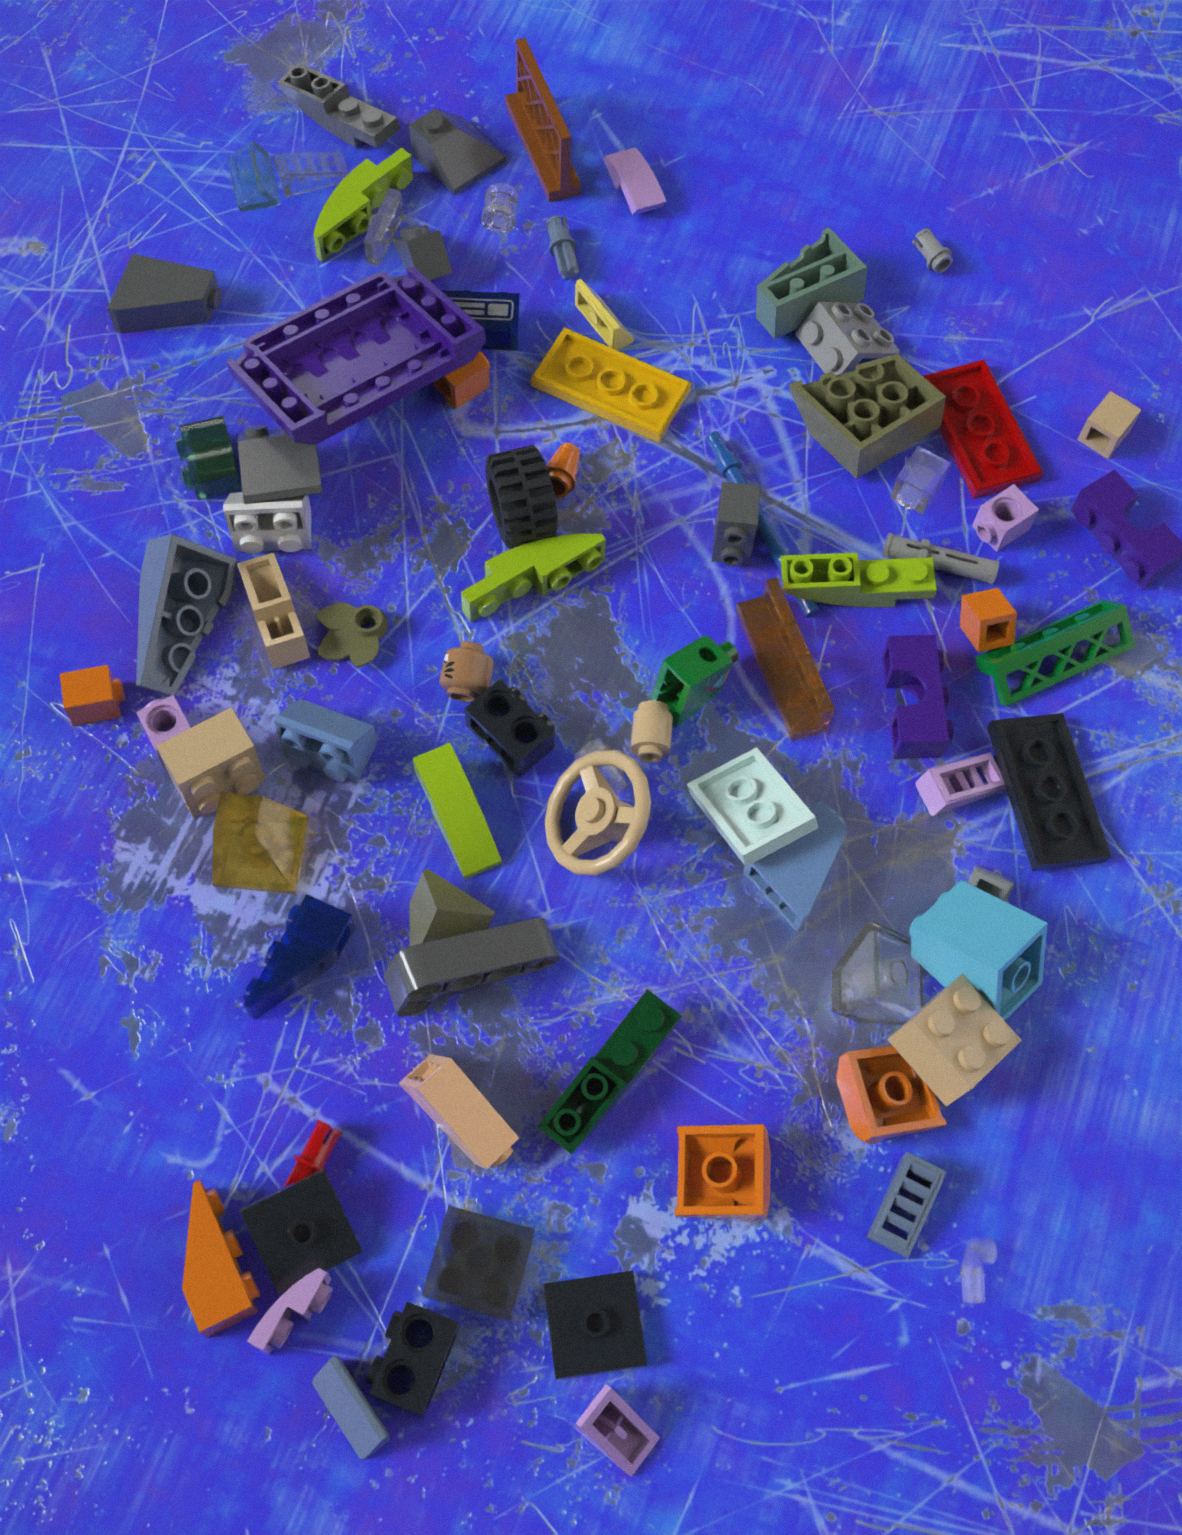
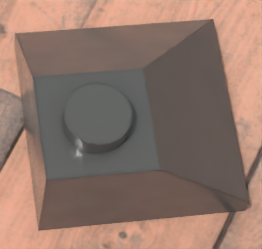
[409,108,506,194]

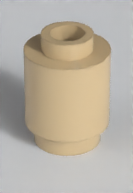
[631,700,673,763]

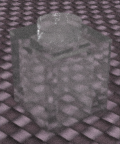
[890,446,951,515]

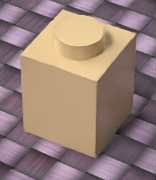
[1077,391,1141,459]

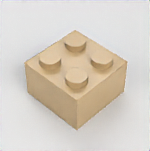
[156,707,266,818]
[887,974,1022,1106]

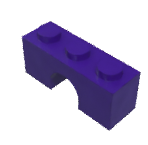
[1071,470,1182,590]
[882,635,953,759]

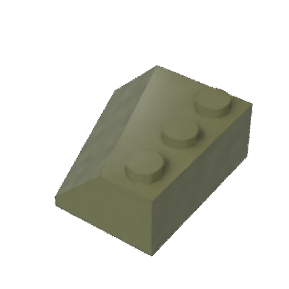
[789,354,946,479]

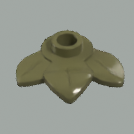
[316,603,388,668]

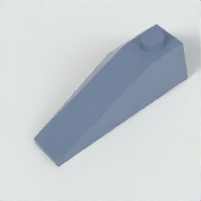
[136,534,238,696]

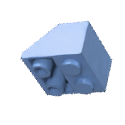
[274,699,377,783]

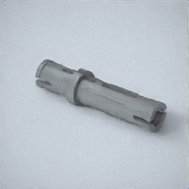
[882,533,999,585]

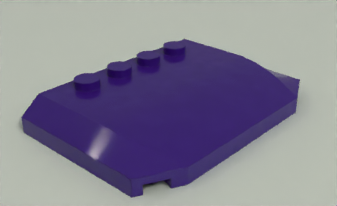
[226,267,486,445]

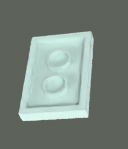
[687,747,818,867]

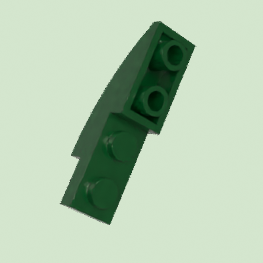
[537,989,682,1155]

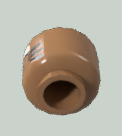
[439,641,495,702]

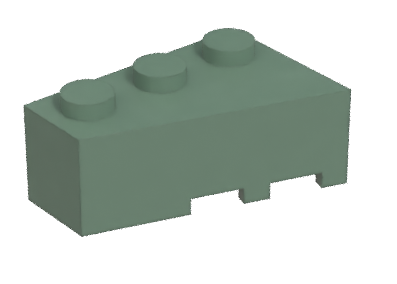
[756,227,867,339]

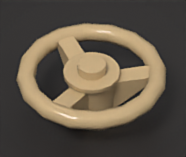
[544,750,652,876]

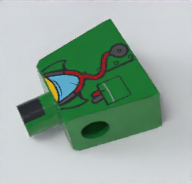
[650,636,739,728]

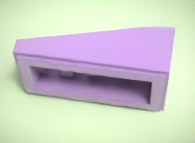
[916,752,1006,816]

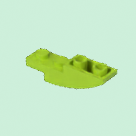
[313,148,413,262]
[461,533,606,622]
[780,552,937,607]

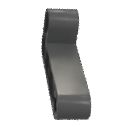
[384,918,560,1017]

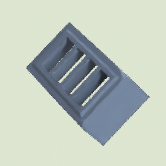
[866,1152,947,1259]

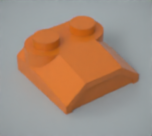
[836,1045,947,1144]
[675,1124,771,1222]

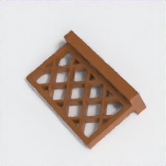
[505,38,581,202]

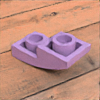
[604,147,667,216]
[247,1268,333,1355]

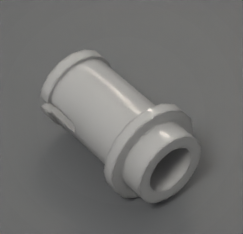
[912,228,953,273]

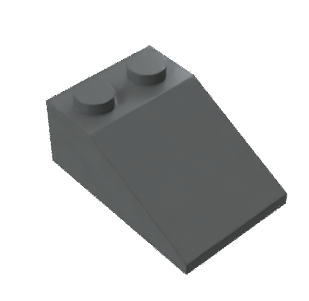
[238,425,322,504]

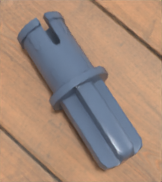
[546,215,579,280]

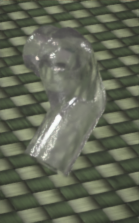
[961,1236,997,1304]

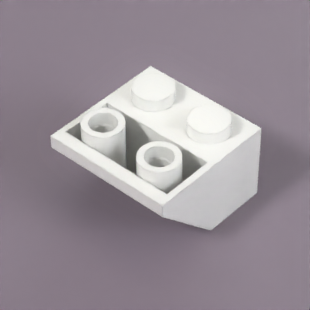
[223,492,311,554]

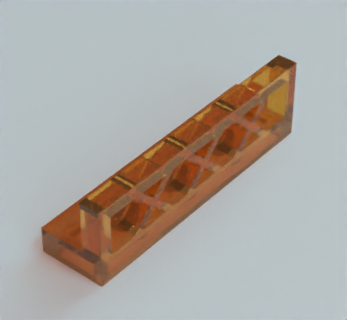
[736,577,835,742]

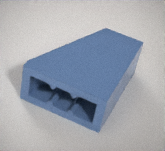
[743,800,848,932]

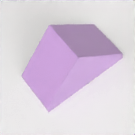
[574,1384,660,1477]

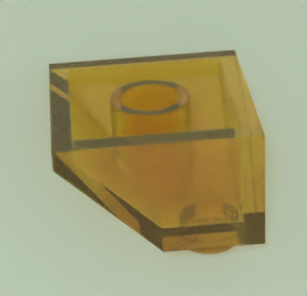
[212,792,309,895]

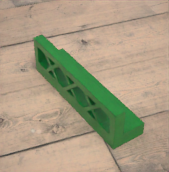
[975,599,1136,706]

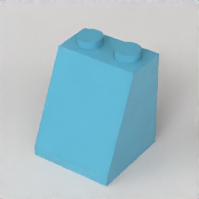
[909,880,1048,1021]

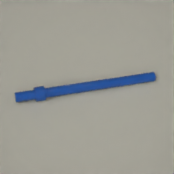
[706,431,819,618]

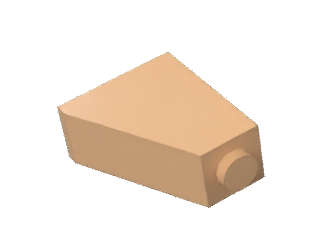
[399,1054,519,1169]

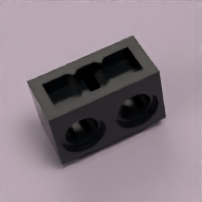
[464,679,555,778]
[366,1302,460,1419]

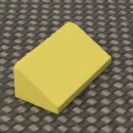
[575,279,634,351]

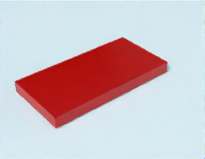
[923,360,1044,499]

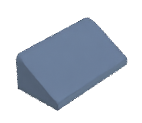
[312,1356,391,1460]

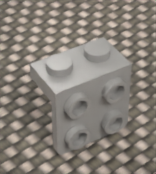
[795,302,899,375]

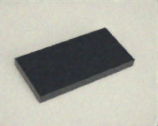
[987,713,1112,871]

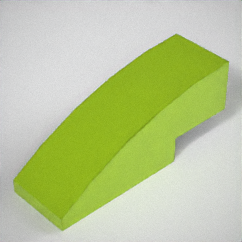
[413,743,502,880]

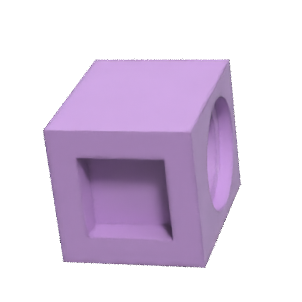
[972,484,1039,552]
[136,695,191,767]

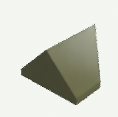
[409,868,496,947]

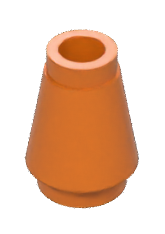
[546,443,580,498]

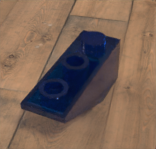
[243,894,355,1020]

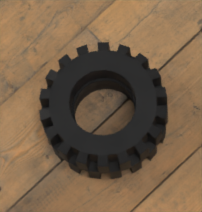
[485,445,558,549]

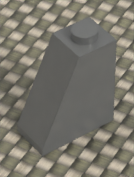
[108,254,222,334]

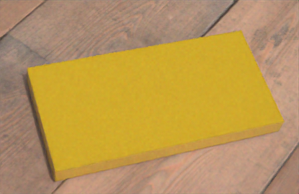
[531,327,692,443]

